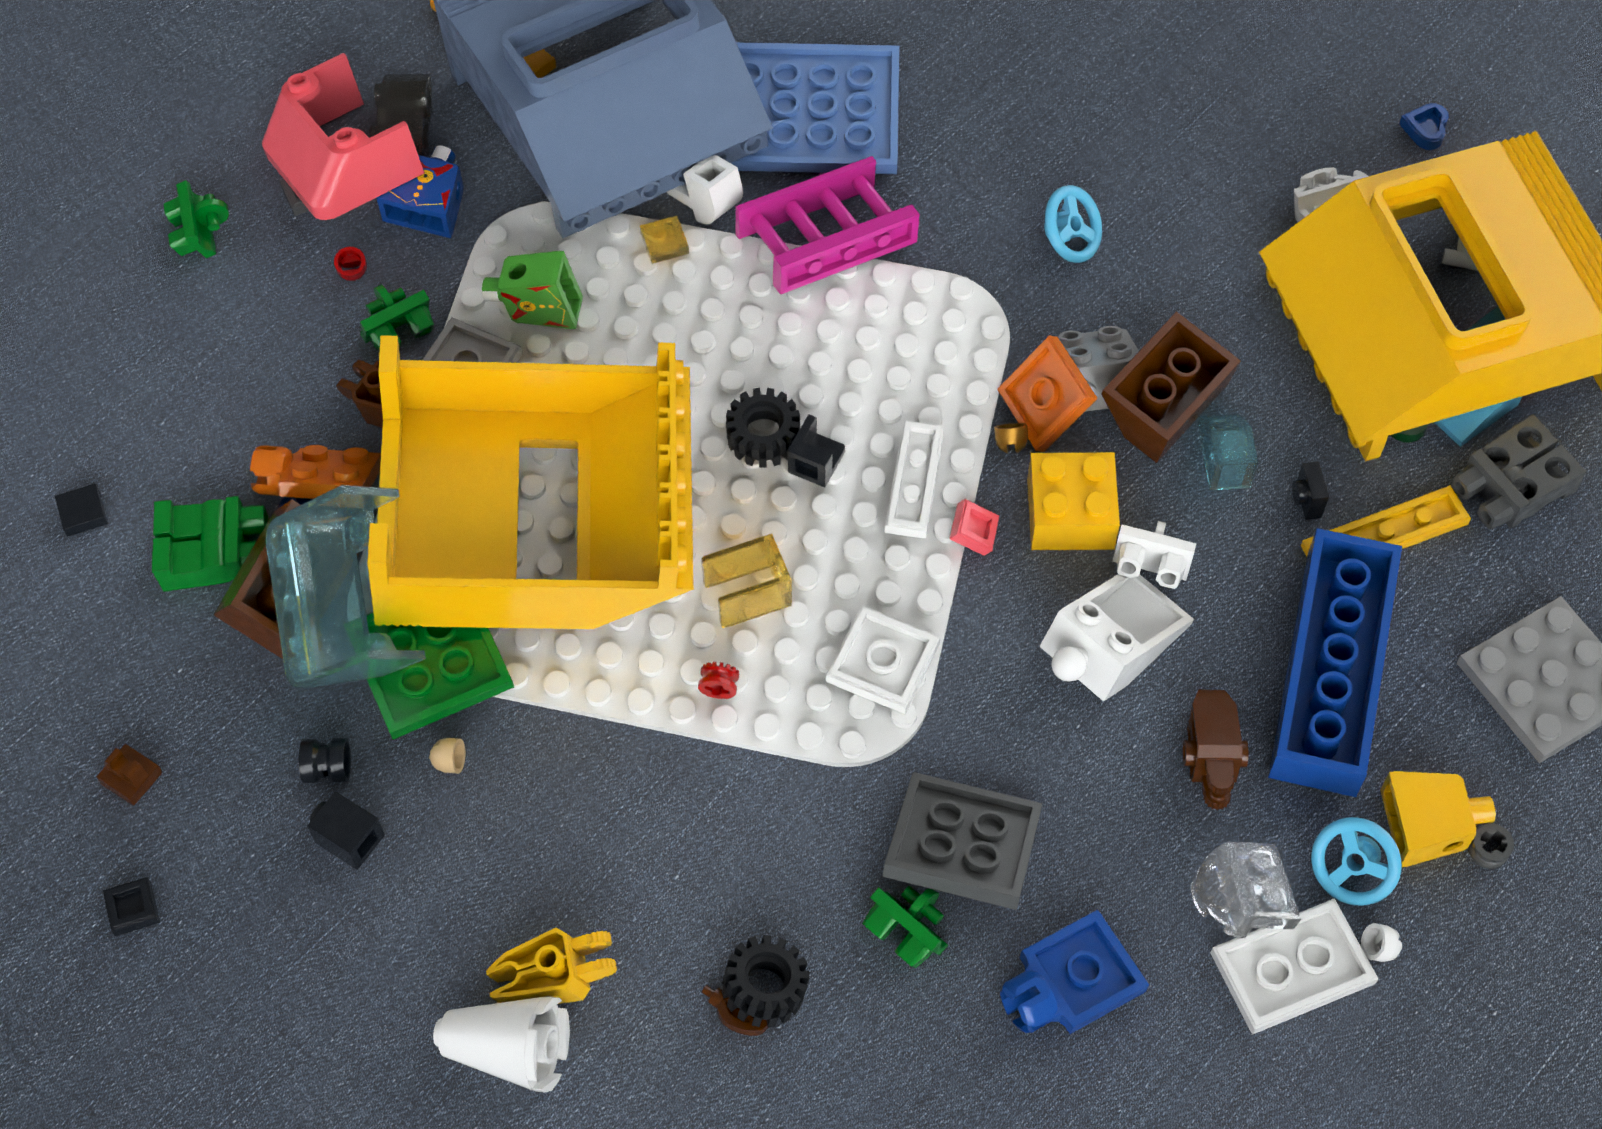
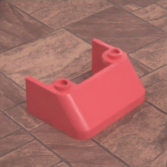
[262,53,424,220]

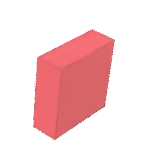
[950,499,999,556]

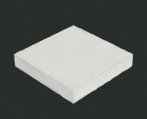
[826,605,940,714]

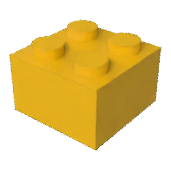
[1027,452,1120,550]

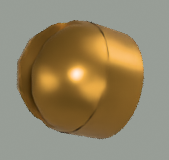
[994,423,1028,454]

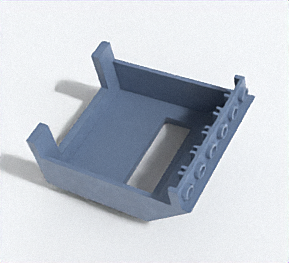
[433,0,773,238]

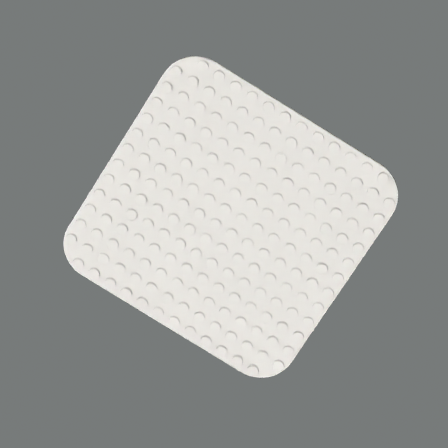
[347,201,1010,767]

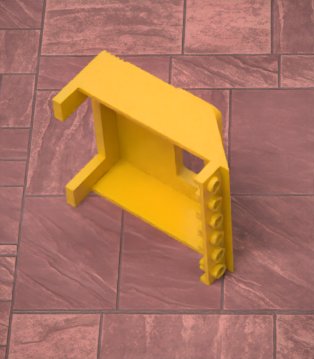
[1259,131,1602,462]
[367,335,694,629]

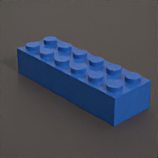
[1268,528,1402,797]

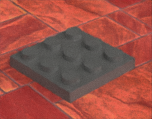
[882,772,1043,910]

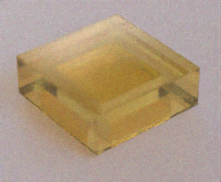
[640,216,689,264]

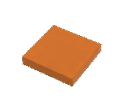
[997,335,1098,452]

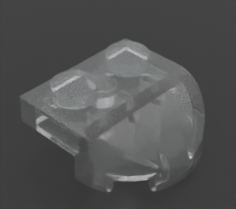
[1191,842,1301,938]

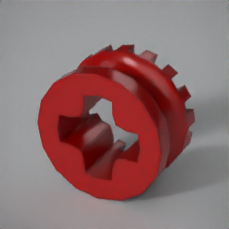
[698,662,740,699]

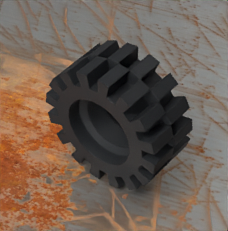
[726,388,800,468]
[722,935,810,1027]

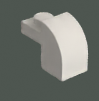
[667,155,743,224]

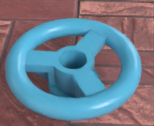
[1044,185,1102,263]
[1311,817,1402,906]

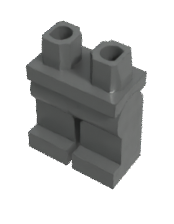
[1452,414,1586,529]

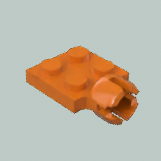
[250,445,381,502]

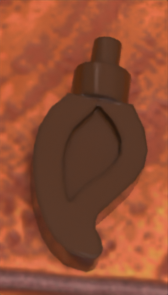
[702,985,768,1036]

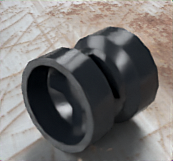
[299,738,351,783]

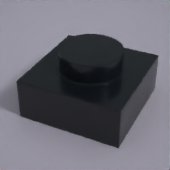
[1292,461,1329,520]

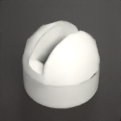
[1361,923,1402,962]

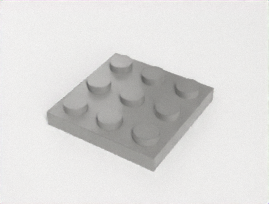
[1457,596,1602,764]

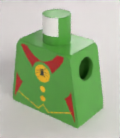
[482,251,583,329]

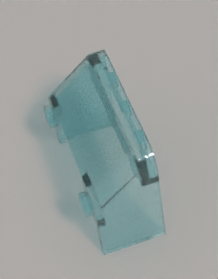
[266,485,426,688]

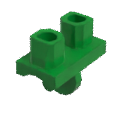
[164,180,229,258]
[360,284,434,352]
[862,886,948,968]

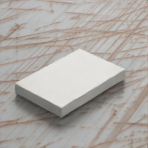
[1210,898,1378,1035]

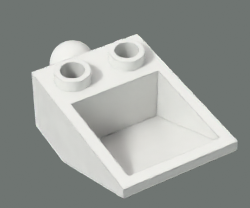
[1040,574,1194,701]

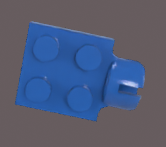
[1000,910,1149,1034]

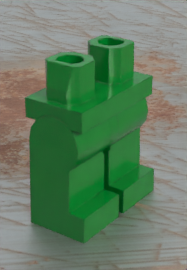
[152,496,269,592]

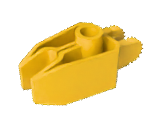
[486,928,617,1004]

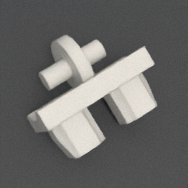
[1112,521,1196,589]

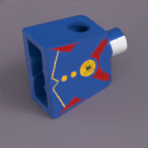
[377,146,464,238]

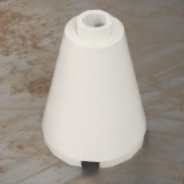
[433,996,570,1093]

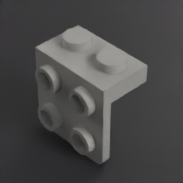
[1056,326,1139,411]

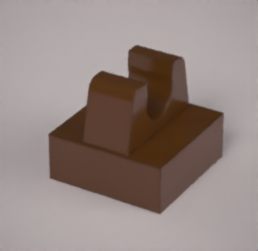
[96,744,163,806]

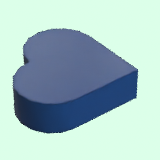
[1399,103,1449,150]

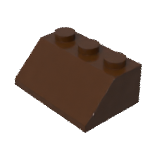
[1101,311,1241,463]

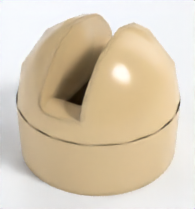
[429,738,466,774]

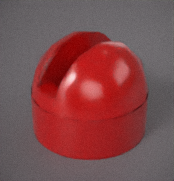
[334,246,367,281]

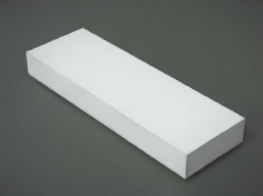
[884,420,944,539]

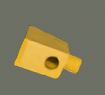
[1380,771,1496,867]

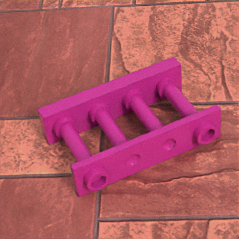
[735,156,920,295]

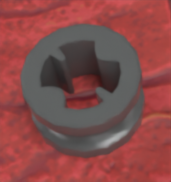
[1469,823,1514,869]

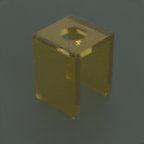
[701,533,792,628]

